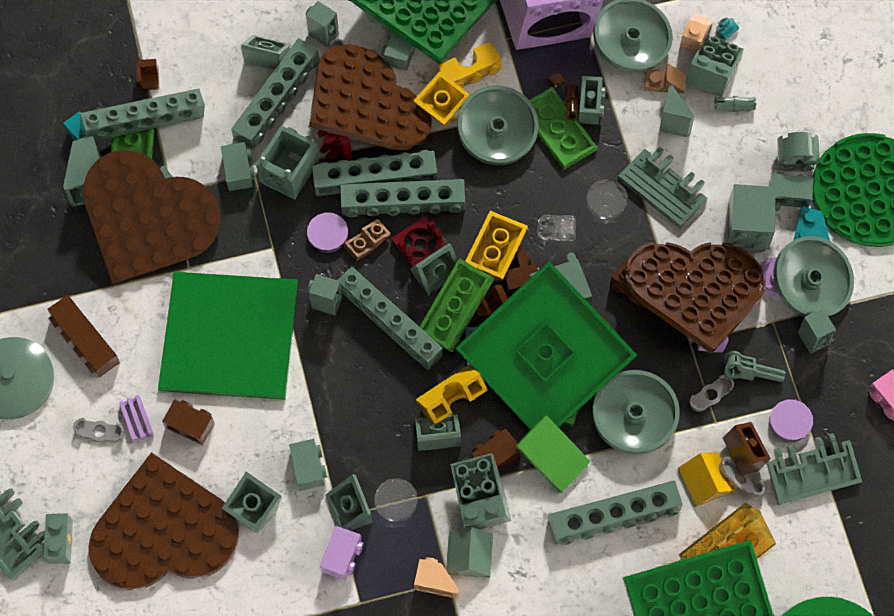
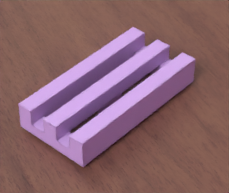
[119,395,154,442]

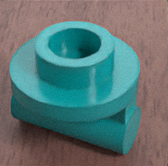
[716,17,739,41]

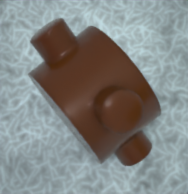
[548,72,565,88]

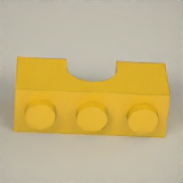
[438,41,502,89]
[416,365,487,425]

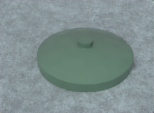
[593,0,673,73]
[457,85,539,165]
[773,236,854,317]
[0,337,55,420]
[593,370,680,454]

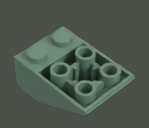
[684,35,744,97]
[451,453,511,529]

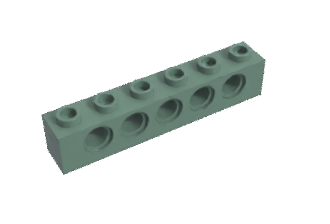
[231,38,320,149]
[80,88,205,141]
[312,150,437,196]
[341,179,465,217]
[337,267,443,371]
[548,480,683,545]

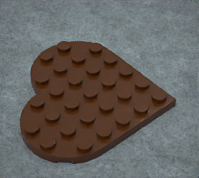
[308,44,432,150]
[83,150,220,284]
[625,242,766,354]
[89,452,239,590]

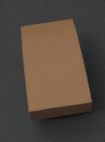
[344,219,391,262]

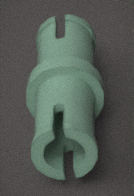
[714,95,757,111]

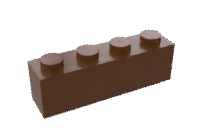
[47,294,120,377]

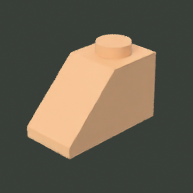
[680,14,713,53]
[414,558,459,599]

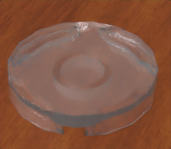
[586,179,628,219]
[374,478,418,522]

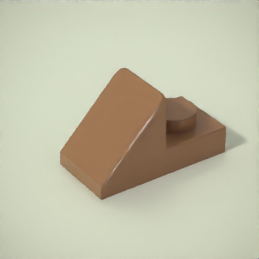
[644,64,685,94]

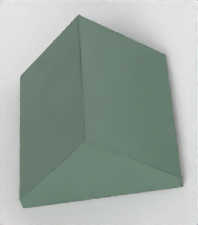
[241,35,291,70]
[659,86,695,137]
[410,243,457,295]
[415,414,461,451]
[222,472,282,533]
[325,474,372,531]
[447,526,493,578]

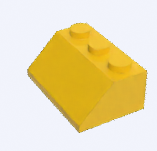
[465,211,528,281]

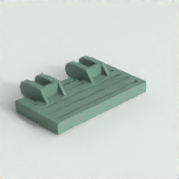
[618,147,707,229]
[766,433,862,505]
[0,488,45,580]

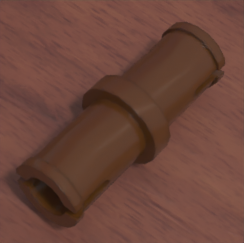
[564,83,580,121]

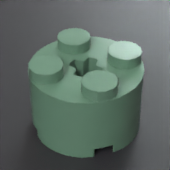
[777,132,820,171]

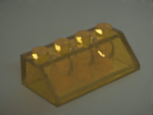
[678,502,776,560]

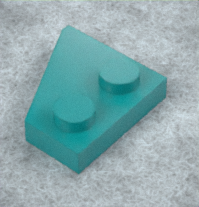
[793,206,830,241]

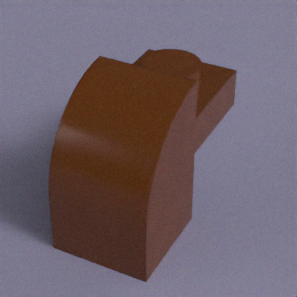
[504,247,537,297]
[468,285,508,326]

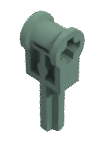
[724,351,785,382]

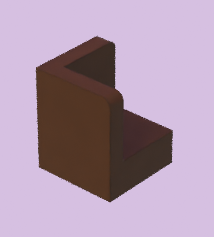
[136,59,159,91]

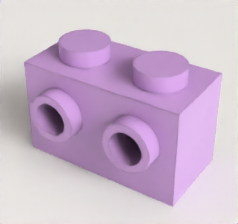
[320,526,364,581]

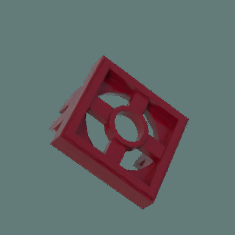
[317,130,352,161]
[391,216,447,267]

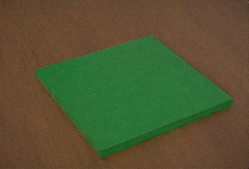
[455,261,637,430]
[158,272,299,400]

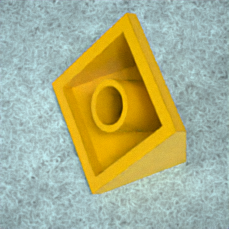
[413,71,470,126]
[678,452,736,507]

